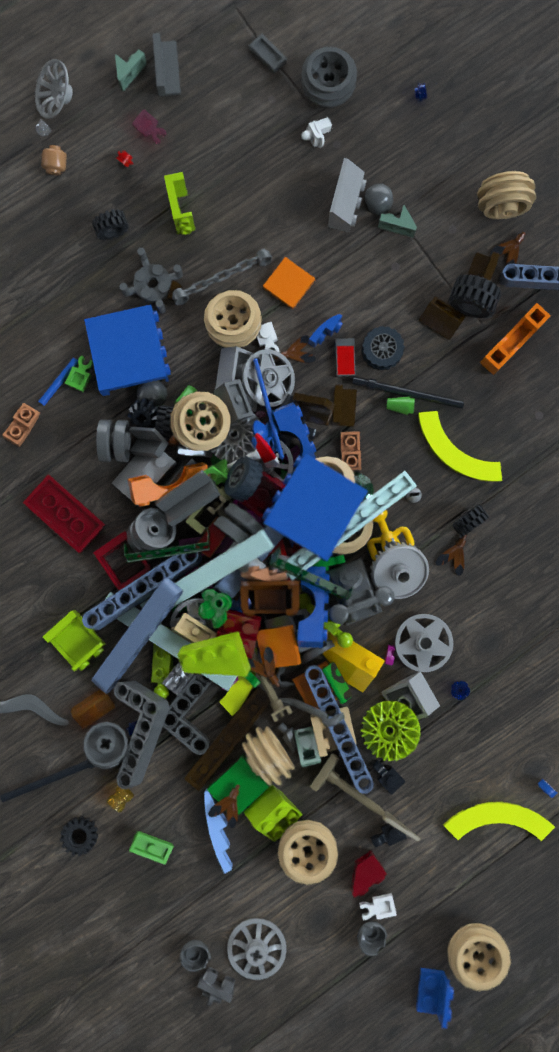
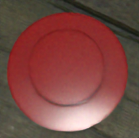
[116,150,134,168]

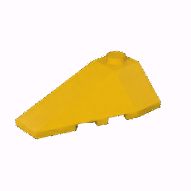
[322,627,385,692]

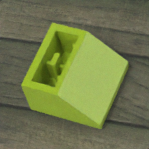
[244,785,303,842]

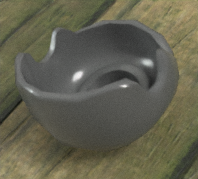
[365,183,393,215]
[136,380,168,406]
[357,921,387,956]
[179,939,211,972]

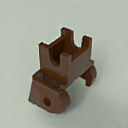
[241,581,299,617]

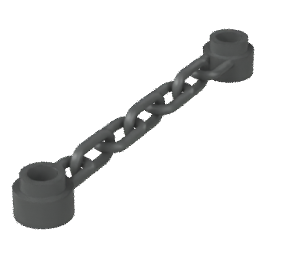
[172,249,273,305]

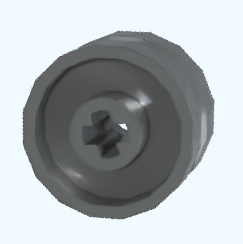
[96,419,131,463]
[213,502,264,543]
[127,508,176,557]
[84,722,128,769]

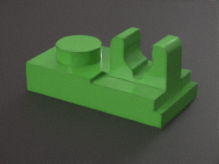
[129,831,174,865]

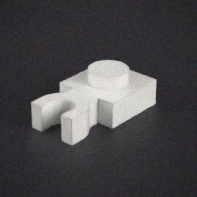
[257,322,280,353]
[359,893,396,920]

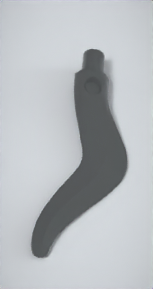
[0,694,69,726]

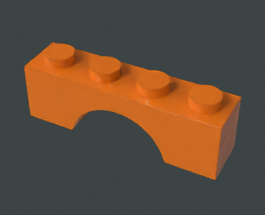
[480,303,551,375]
[127,462,209,506]

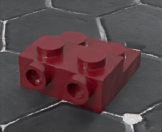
[239,471,285,520]
[216,609,261,659]

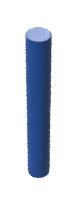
[38,357,78,406]

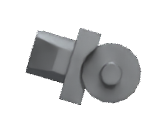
[162,662,196,696]
[198,967,235,1006]

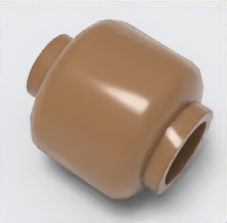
[41,145,67,175]

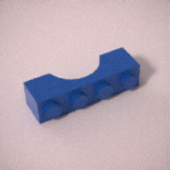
[272,403,317,470]
[298,566,330,648]

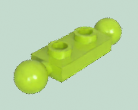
[299,594,353,648]
[151,626,174,699]

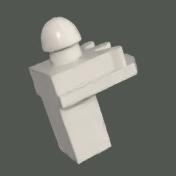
[301,117,332,147]

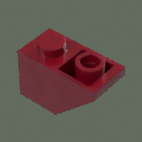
[351,850,387,898]

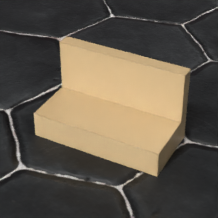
[170,613,217,643]

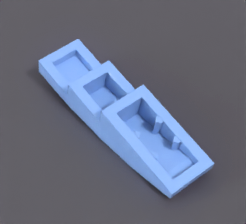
[204,788,233,873]

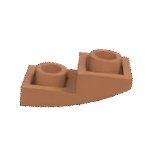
[3,403,40,447]
[340,431,361,470]
[241,565,287,581]

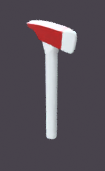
[209,433,279,478]

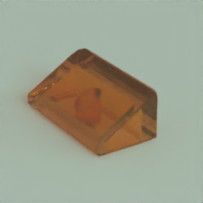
[71,689,115,729]

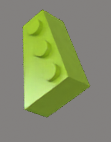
[177,631,250,677]

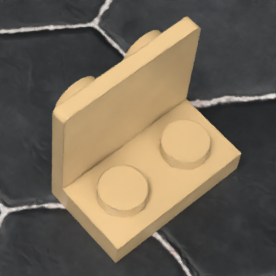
[310,707,357,757]

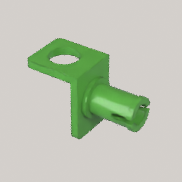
[204,459,228,486]

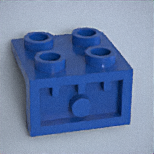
[416,968,454,1028]

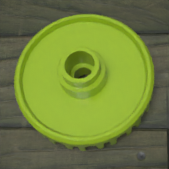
[361,701,420,761]

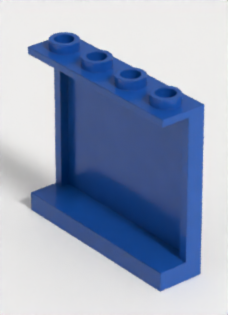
[84,305,171,396]
[262,453,368,561]

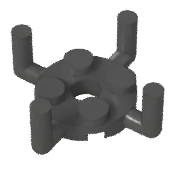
[120,248,183,313]

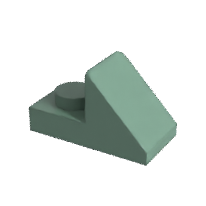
[115,49,147,91]
[378,205,417,238]
[294,726,321,767]

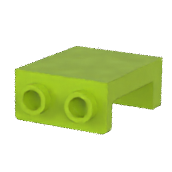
[164,172,195,235]
[43,610,106,671]

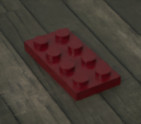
[23,474,106,554]

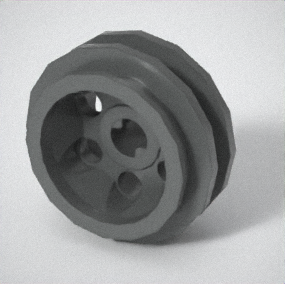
[301,47,357,107]

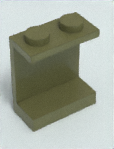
[186,486,232,536]

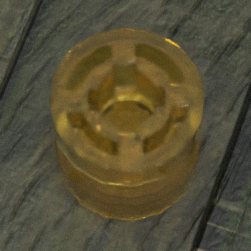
[107,786,134,812]

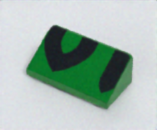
[322,662,352,704]

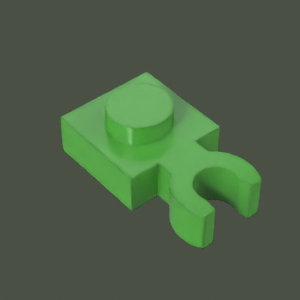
[65,356,94,392]

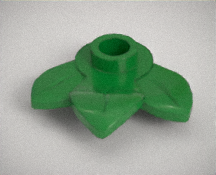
[198,589,232,628]

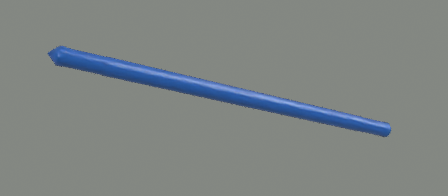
[253,358,284,460]

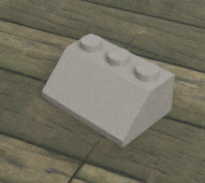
[328,158,367,232]
[215,346,261,412]
[112,451,177,508]

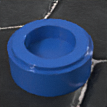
[538,779,557,798]

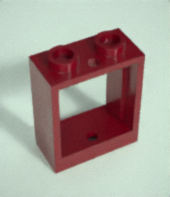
[93,531,153,591]

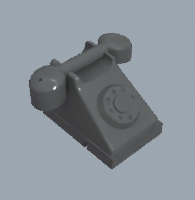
[326,558,395,626]

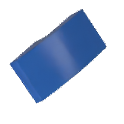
[309,314,343,348]

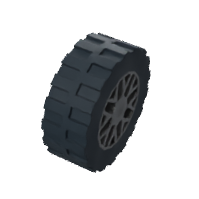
[362,326,405,371]
[224,456,263,502]

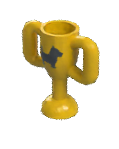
[367,510,415,561]

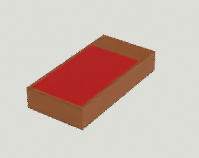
[195,516,227,559]

